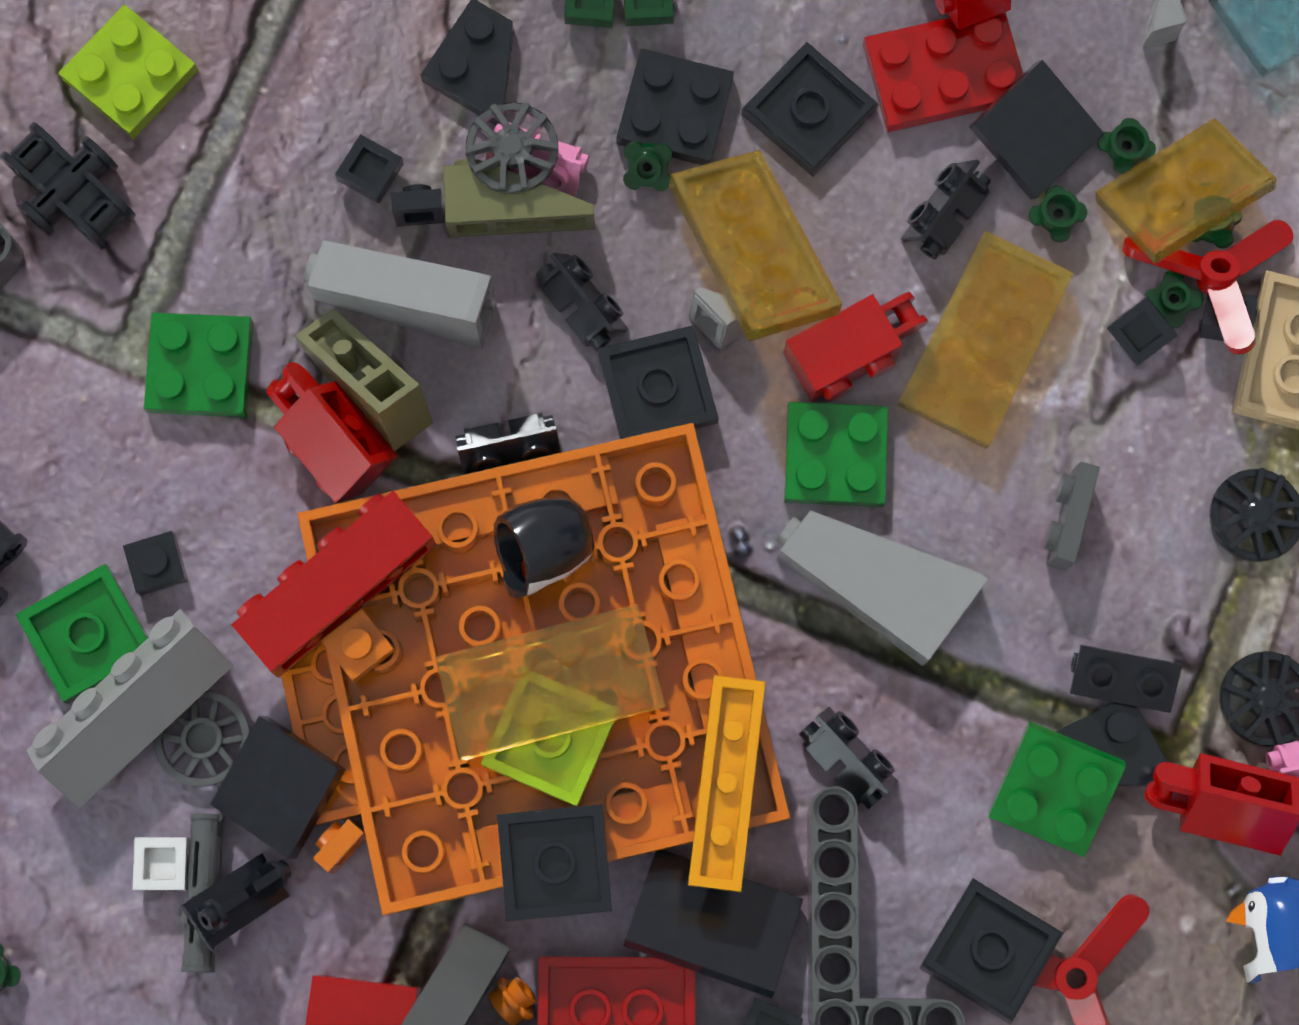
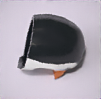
[493,497,595,598]

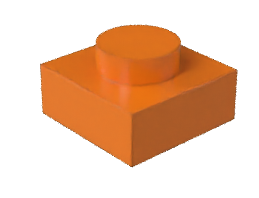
[321,609,395,683]
[313,819,366,874]

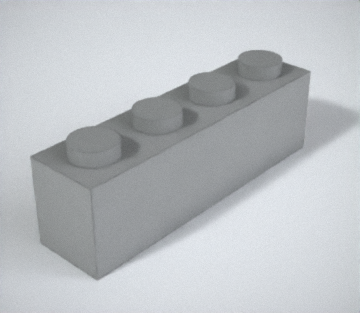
[26,609,234,809]

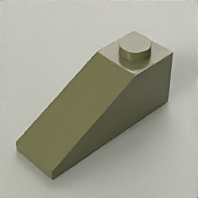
[443,158,595,238]
[295,308,433,451]

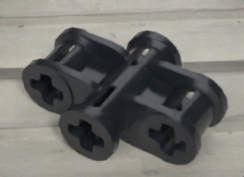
[0,122,136,251]

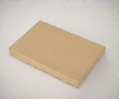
[1231,270,1299,430]

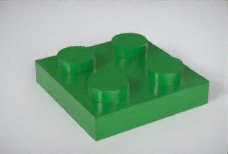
[143,312,253,417]
[784,402,888,507]
[15,564,149,704]
[988,721,1126,857]

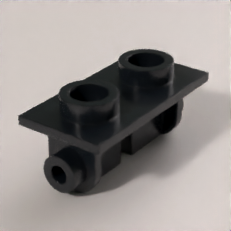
[901,159,991,259]
[536,253,629,351]
[455,412,561,475]
[1070,645,1183,713]
[799,707,898,810]
[181,853,292,950]

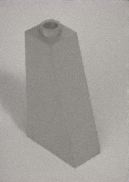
[304,240,497,349]
[776,510,988,666]

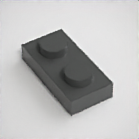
[1043,462,1100,571]

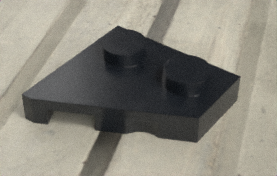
[420,0,514,126]

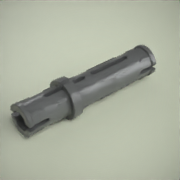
[180,813,224,973]

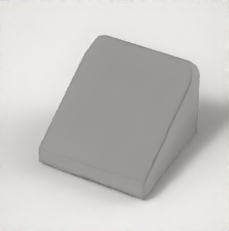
[1142,0,1187,49]
[689,287,753,350]

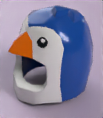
[1226,876,1299,984]

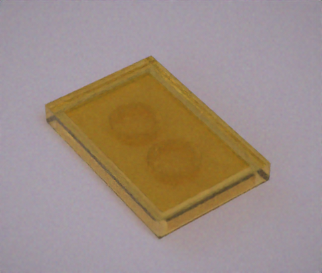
[1095,118,1276,264]

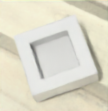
[132,837,190,890]

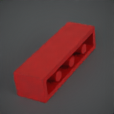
[231,490,437,678]

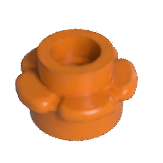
[489,977,537,1025]

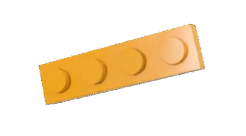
[688,675,765,892]

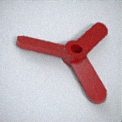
[1122,220,1293,355]
[1033,894,1149,1025]

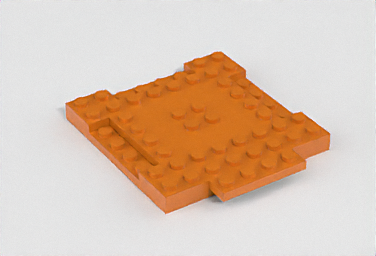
[281,423,790,916]

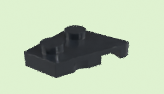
[1056,702,1167,787]

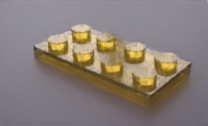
[669,150,842,342]
[897,231,1074,449]
[435,604,665,761]

